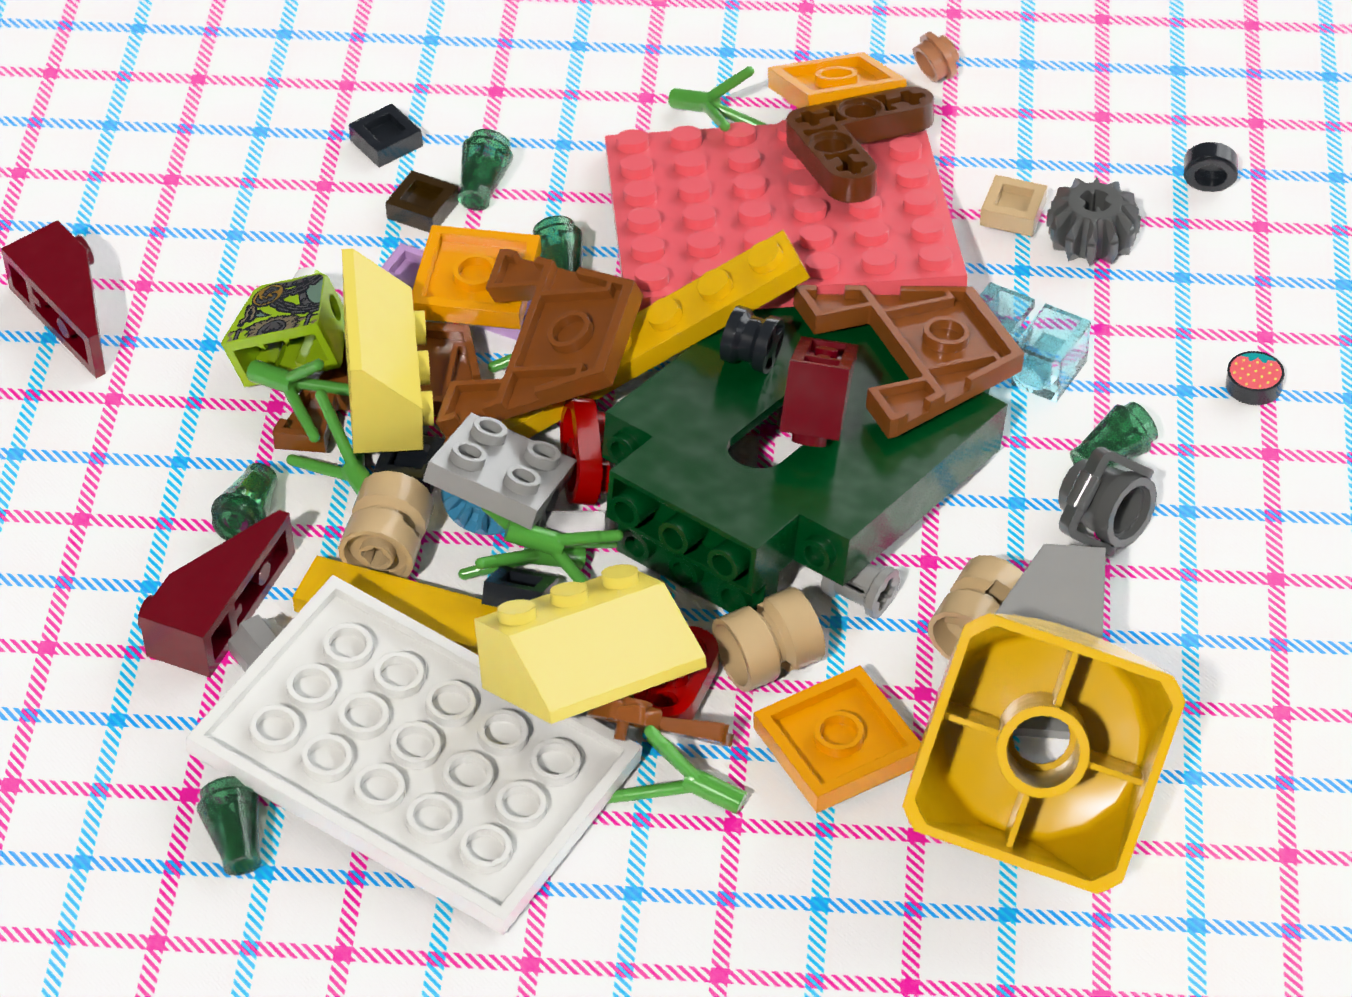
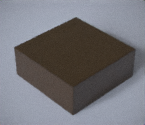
[385,170,460,233]

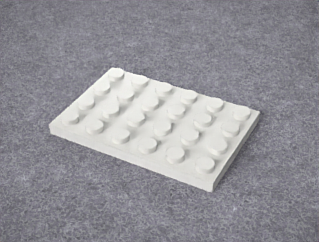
[186,575,642,935]

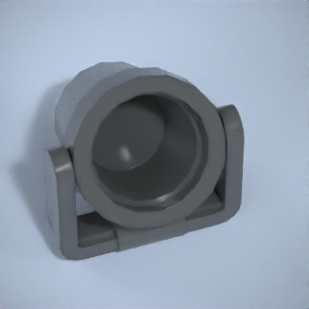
[1058,447,1157,557]

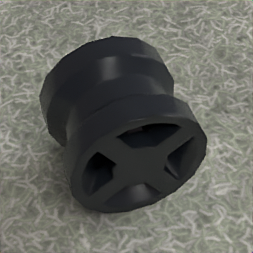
[719,305,785,374]

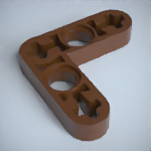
[786,86,934,203]

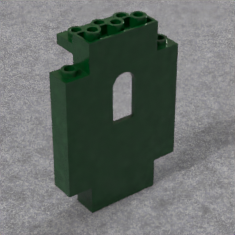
[602,307,1008,613]

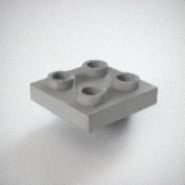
[423,412,577,530]

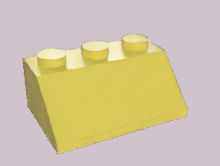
[341,248,434,454]
[474,564,706,724]

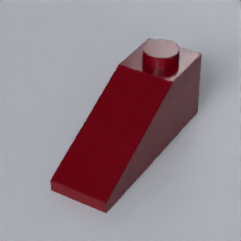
[1,220,106,379]
[779,336,859,447]
[138,510,295,678]

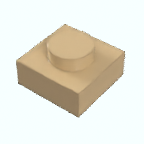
[980,174,1048,237]

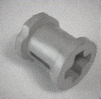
[821,563,900,619]

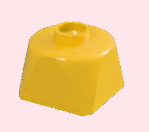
[902,613,1186,894]

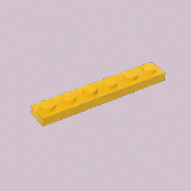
[501,229,810,438]

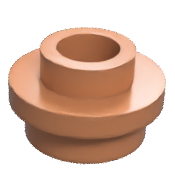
[912,31,959,82]

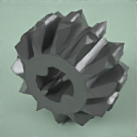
[1046,176,1141,266]

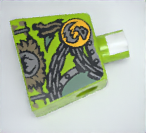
[221,267,345,387]

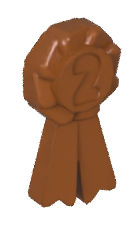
[586,697,734,747]

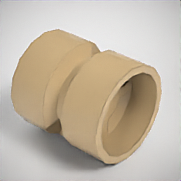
[338,471,434,579]
[928,555,1023,660]
[712,587,826,692]

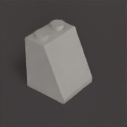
[996,544,1106,740]

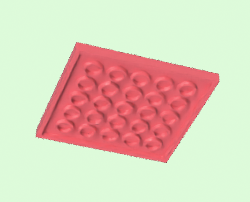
[605,119,968,312]

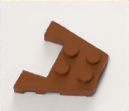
[435,249,644,436]
[793,285,1025,439]
[273,322,481,453]

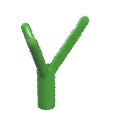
[668,66,766,132]
[247,359,349,443]
[286,389,371,495]
[458,508,586,580]
[504,520,624,582]
[607,725,748,815]

